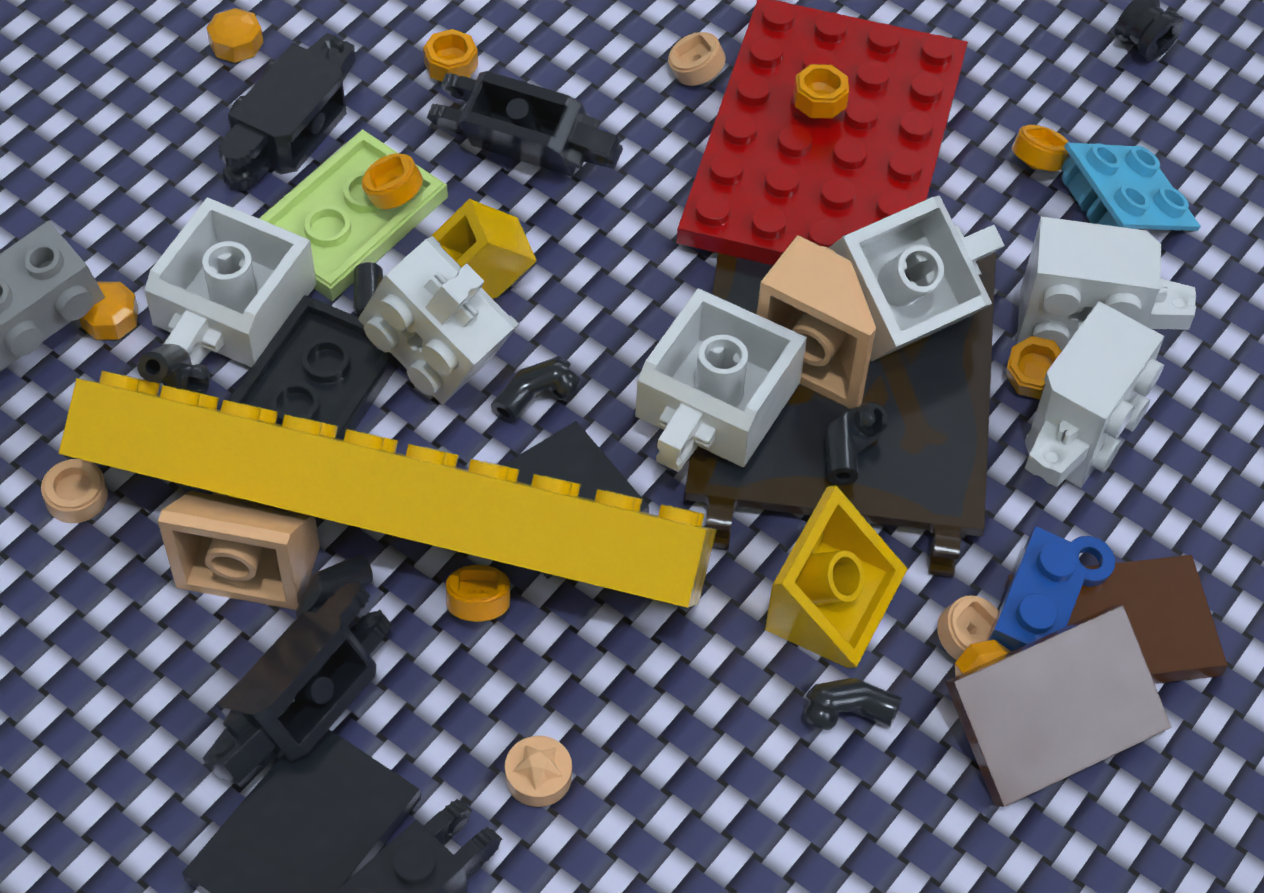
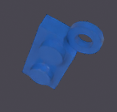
[988,526,1115,651]

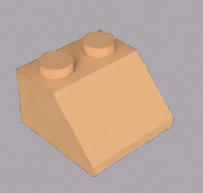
[757,235,876,409]
[158,491,320,610]

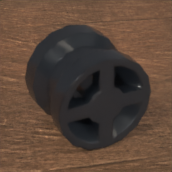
[1114,0,1184,61]

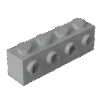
[0,220,105,371]

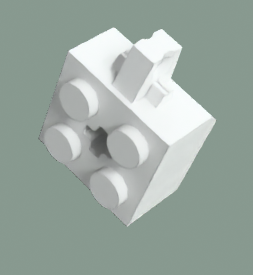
[829,196,1005,362]
[144,197,316,367]
[1017,216,1196,351]
[358,236,519,405]
[635,288,807,472]
[1025,301,1165,488]

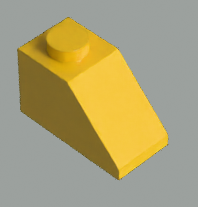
[430,199,537,299]

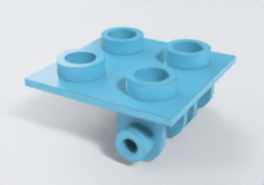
[1062,142,1201,231]

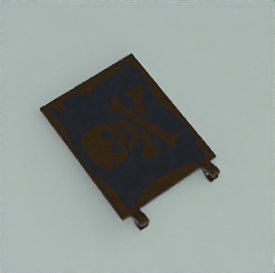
[684,252,996,577]

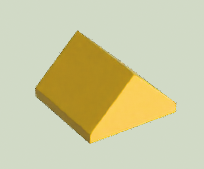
[765,486,908,668]

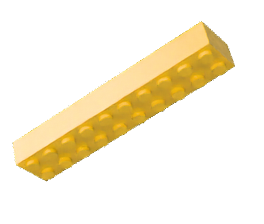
[58,371,716,608]

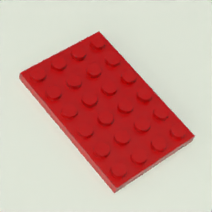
[676,0,968,277]

